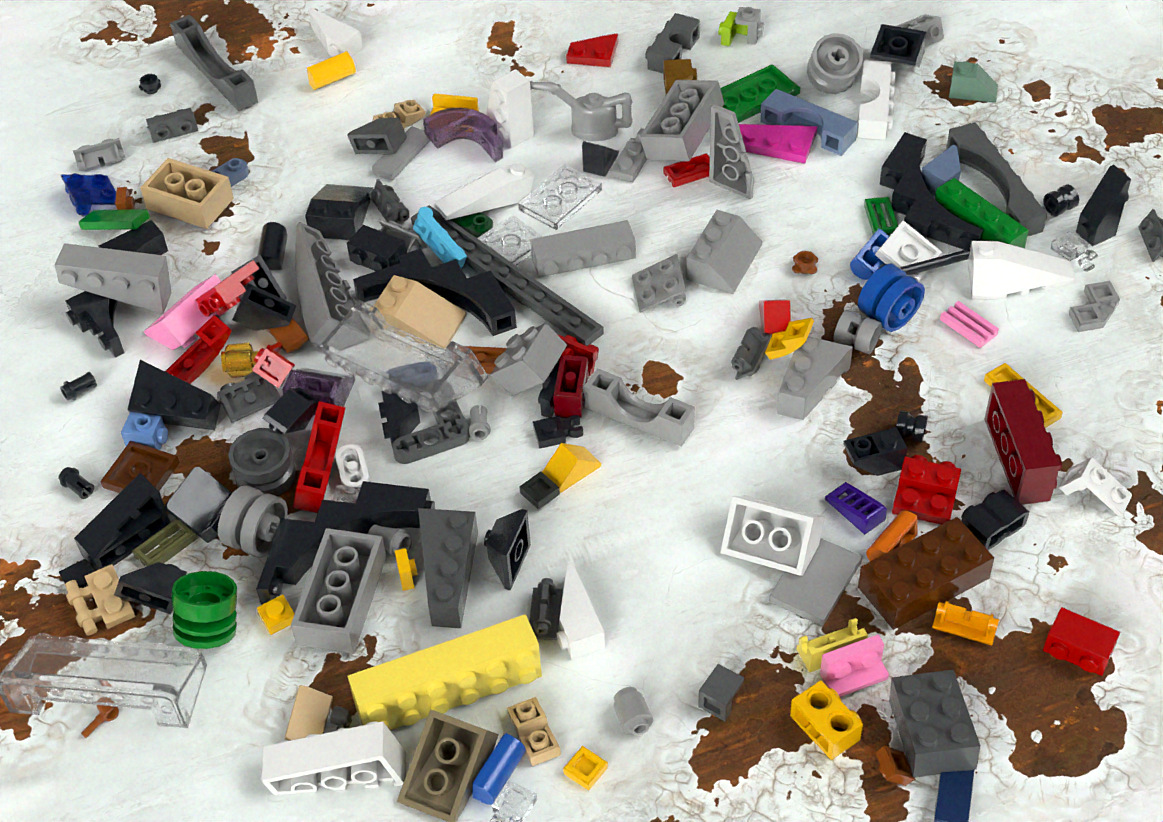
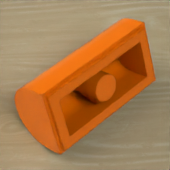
[866,511,918,562]

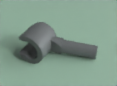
[330,706,352,730]

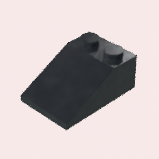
[305,184,373,240]

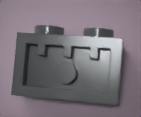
[146,107,198,143]
[217,372,281,423]

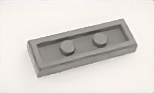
[372,126,432,181]

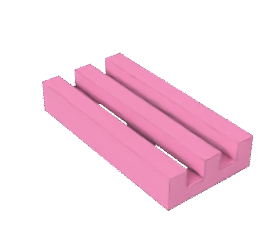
[940,301,999,348]

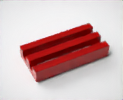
[663,153,710,188]

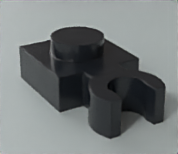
[533,415,583,449]

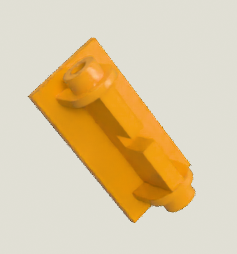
[932,601,999,646]

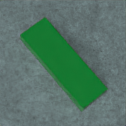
[78,209,150,230]

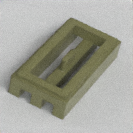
[132,519,198,566]

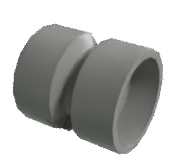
[834,310,882,354]

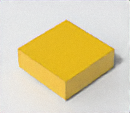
[563,745,608,791]

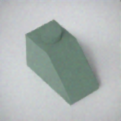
[949,61,998,103]

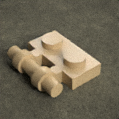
[65,564,136,636]

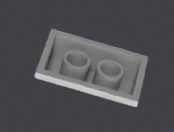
[686,210,762,294]

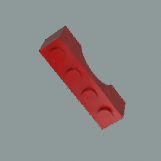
[293,401,346,513]

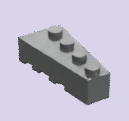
[418,508,478,628]

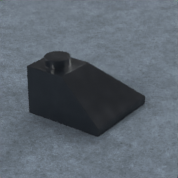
[484,509,531,590]

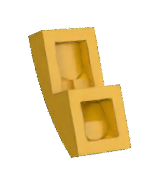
[765,318,814,360]

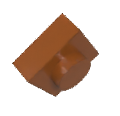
[115,187,135,210]
[875,746,915,786]

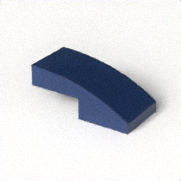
[934,770,974,822]

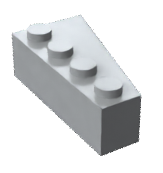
[55,243,171,314]

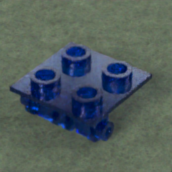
[61,173,116,216]

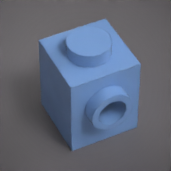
[121,412,168,450]

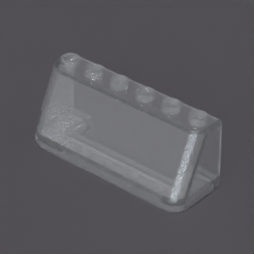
[319,300,488,412]
[0,633,207,728]

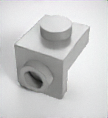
[735,7,764,45]

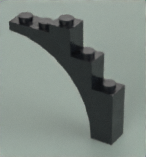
[879,132,984,252]
[65,220,168,358]
[353,248,517,336]

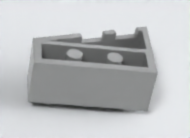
[777,336,853,420]

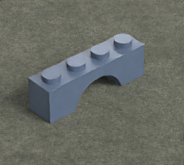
[760,89,858,156]

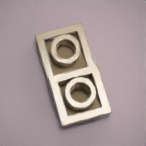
[373,100,426,129]
[507,697,561,766]

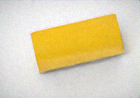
[307,51,356,90]

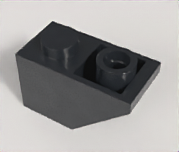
[378,385,421,445]
[262,387,319,434]
[843,427,908,476]

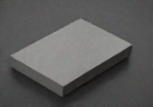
[769,538,862,626]

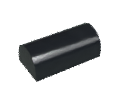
[257,222,288,270]

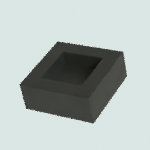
[519,471,560,510]

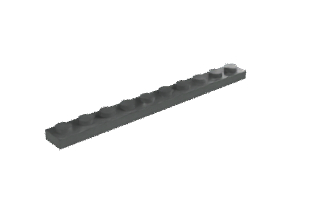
[411,205,604,346]

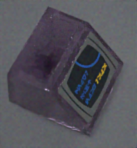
[282,368,356,415]

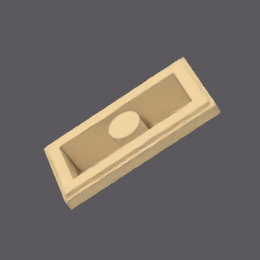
[285,685,333,741]

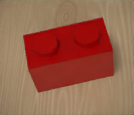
[1043,607,1121,676]

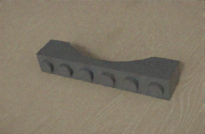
[170,15,258,111]
[946,122,1047,237]

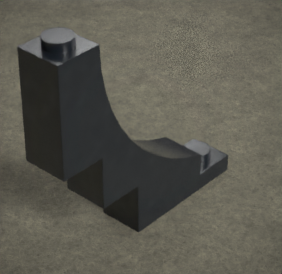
[256,481,435,605]

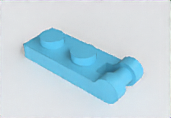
[413,207,467,269]

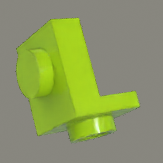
[718,11,748,46]

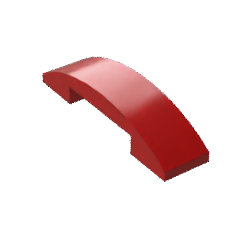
[165,315,232,384]

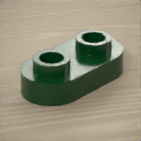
[450,212,494,239]

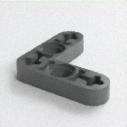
[392,382,470,464]

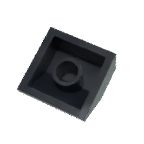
[870,24,927,67]

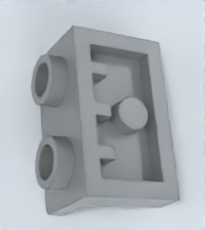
[897,14,944,46]

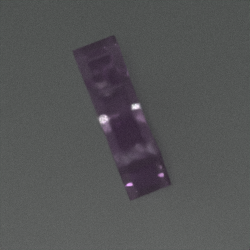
[423,108,504,162]

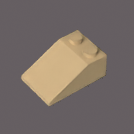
[371,275,466,351]

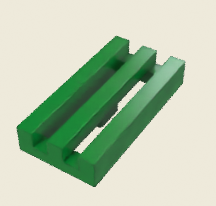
[864,197,898,236]

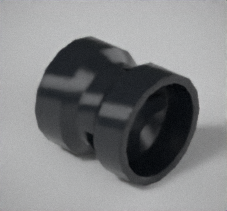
[1043,184,1079,217]
[896,410,928,443]

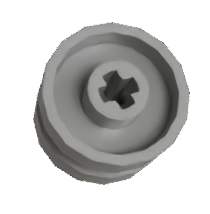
[807,33,863,94]
[218,485,288,558]

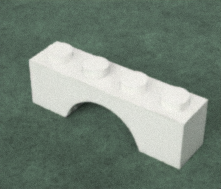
[857,60,895,140]

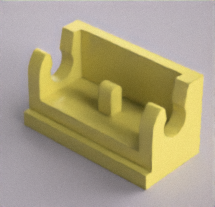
[796,618,868,673]

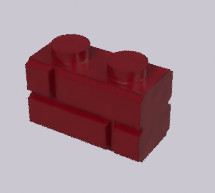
[553,355,589,418]

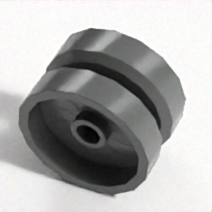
[228,428,297,497]

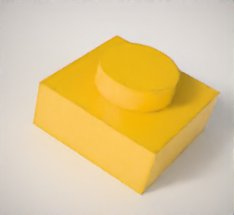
[395,548,418,591]
[256,594,295,635]

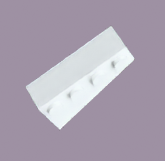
[261,721,406,795]

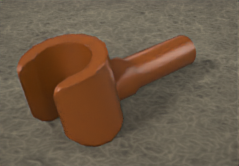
[81,696,119,738]

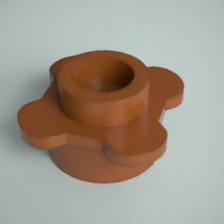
[792,251,818,274]

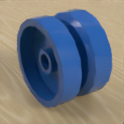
[857,263,925,332]

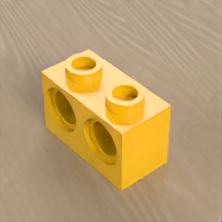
[790,680,863,760]

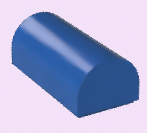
[850,228,889,280]
[472,733,526,805]

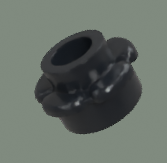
[139,74,161,94]

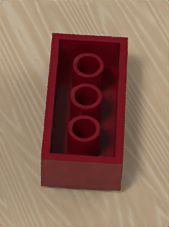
[984,379,1062,505]

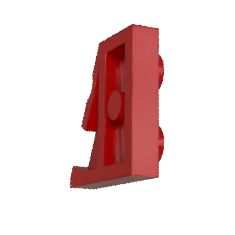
[566,33,618,68]

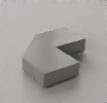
[1068,281,1120,332]

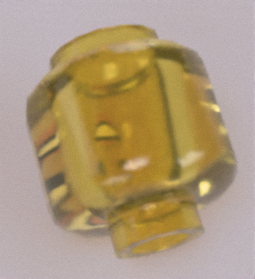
[221,342,259,378]

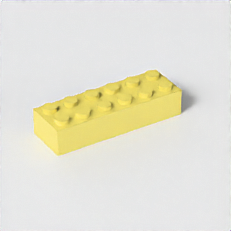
[348,614,542,730]

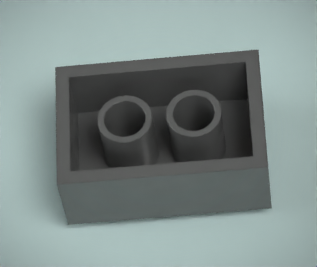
[889,670,981,778]

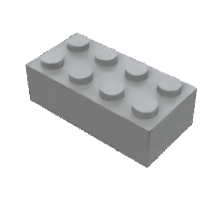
[639,80,724,161]
[291,528,386,654]

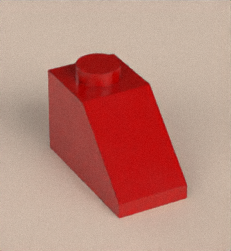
[759,299,791,335]

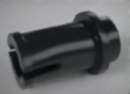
[60,372,97,401]
[58,467,94,499]

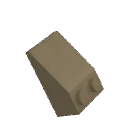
[397,710,499,822]

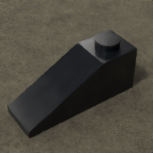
[1076,165,1131,247]

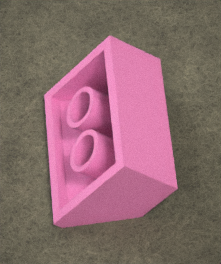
[143,274,228,350]

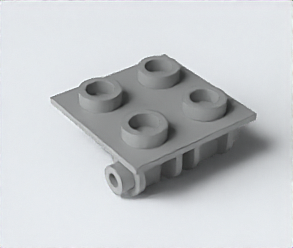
[632,254,686,313]

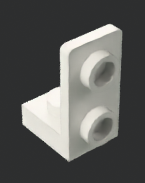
[1059,457,1132,515]

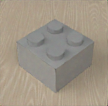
[490,323,567,396]

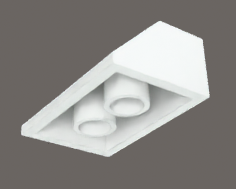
[720,496,825,576]

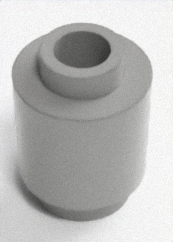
[613,687,653,735]

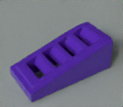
[825,482,887,535]

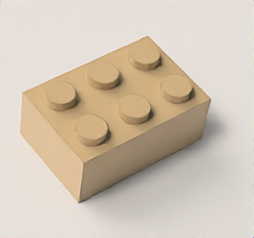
[140,158,234,229]

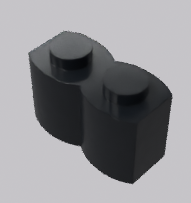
[961,489,1030,550]

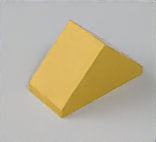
[542,443,601,493]

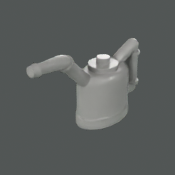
[530,81,633,141]

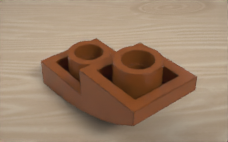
[266,318,309,353]

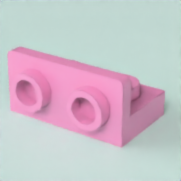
[820,634,889,697]

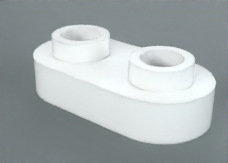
[335,444,370,494]

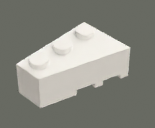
[484,69,534,148]

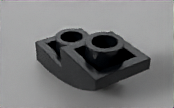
[538,361,559,418]

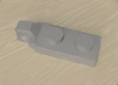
[610,128,647,182]

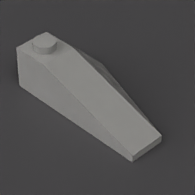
[709,104,754,199]

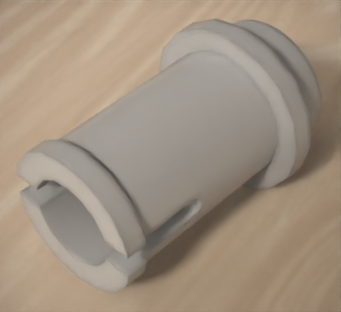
[469,405,491,440]

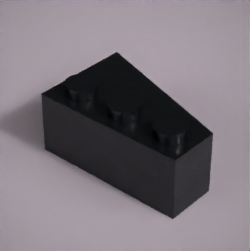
[127,360,221,430]
[74,473,171,571]

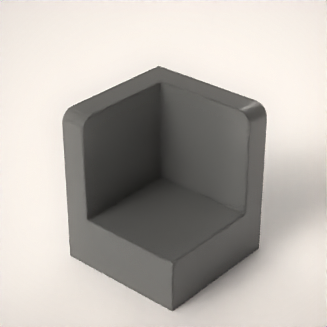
[698,664,744,721]

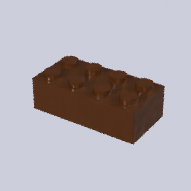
[858,517,994,630]

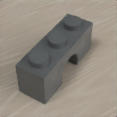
[645,13,700,74]

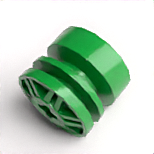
[172,571,237,649]

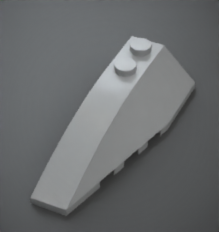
[295,222,370,350]

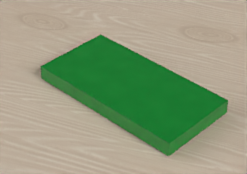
[720,64,800,123]

